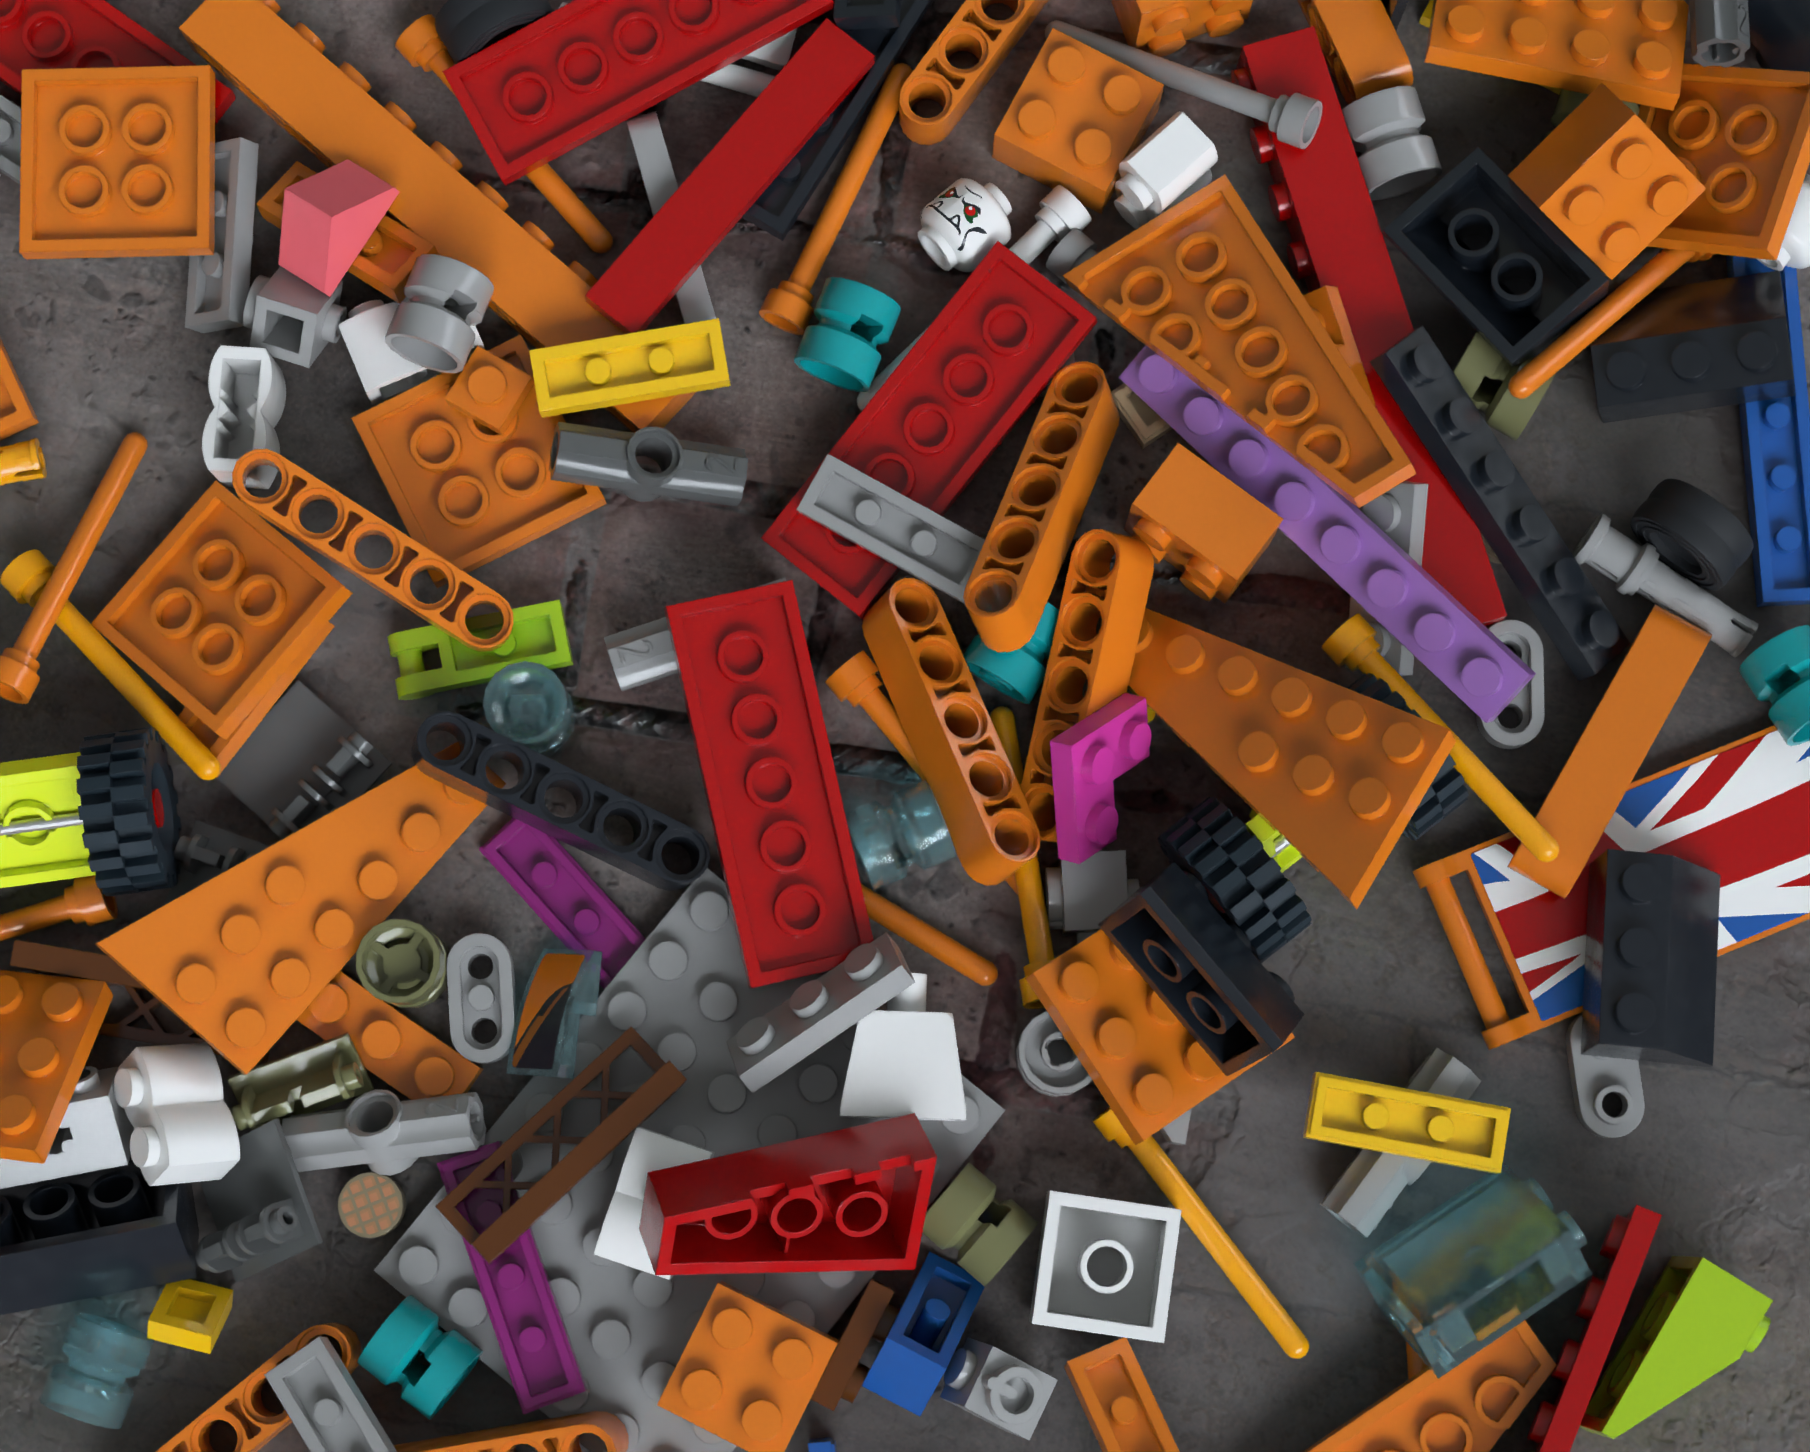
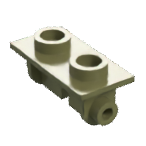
[227,1033,374,1131]

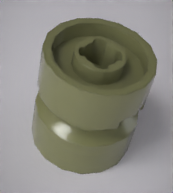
[1453,331,1555,441]
[356,919,449,1009]
[922,1162,1039,1287]

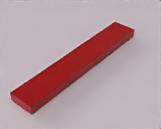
[585,18,875,334]

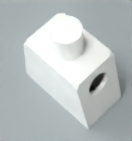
[840,973,966,1121]

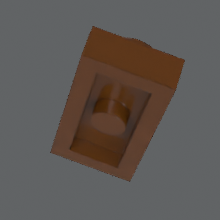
[811,1279,900,1411]

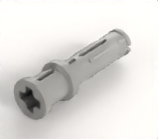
[1572,513,1759,657]

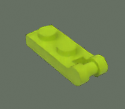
[387,600,574,700]

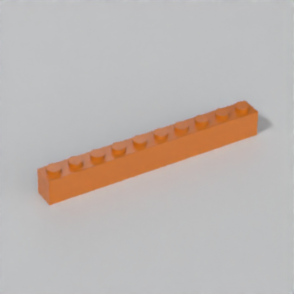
[179,0,696,433]

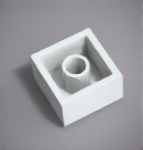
[1029,1191,1182,1343]

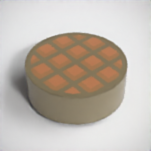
[338,1172,406,1238]

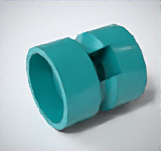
[794,277,901,392]
[963,602,1059,704]
[1739,625,1810,746]
[357,1295,483,1420]

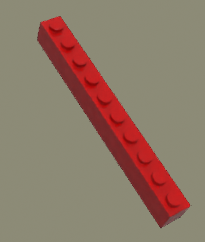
[1231,26,1507,629]

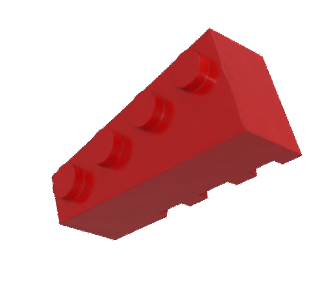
[639,1113,937,1275]

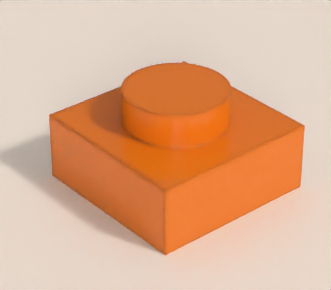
[445,345,534,436]

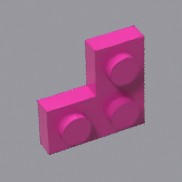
[1050,693,1152,864]

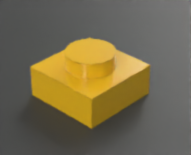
[147,1279,233,1354]

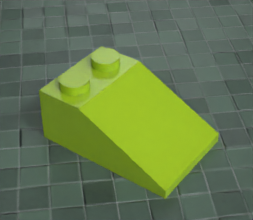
[1580,1256,1773,1439]

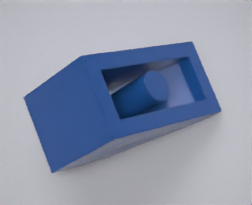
[862,1251,985,1417]

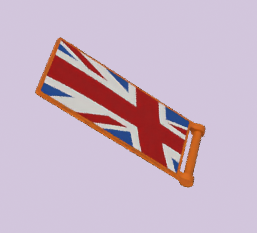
[1412,725,1810,1050]

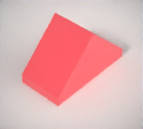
[278,159,399,297]

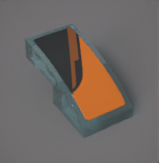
[506,948,602,1079]

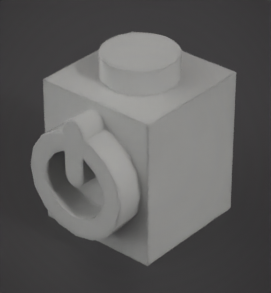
[243,266,347,368]
[1045,850,1140,944]
[940,1338,1058,1441]

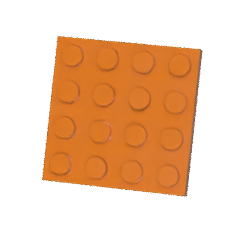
[1424,0,1689,111]

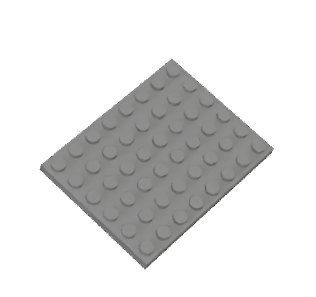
[374,868,1005,1452]

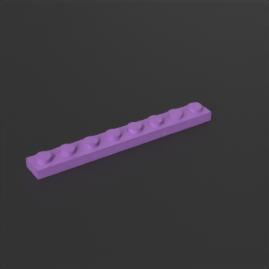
[1119,345,1536,723]

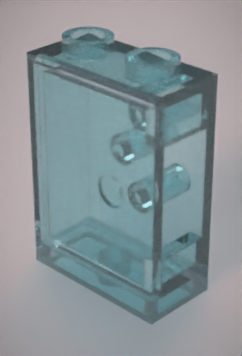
[1353,1162,1592,1379]

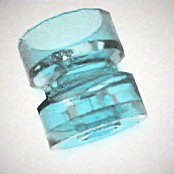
[483,661,576,755]
[845,780,957,891]
[39,1311,155,1429]

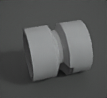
[1342,86,1442,200]
[385,254,494,373]
[1015,1011,1092,1097]

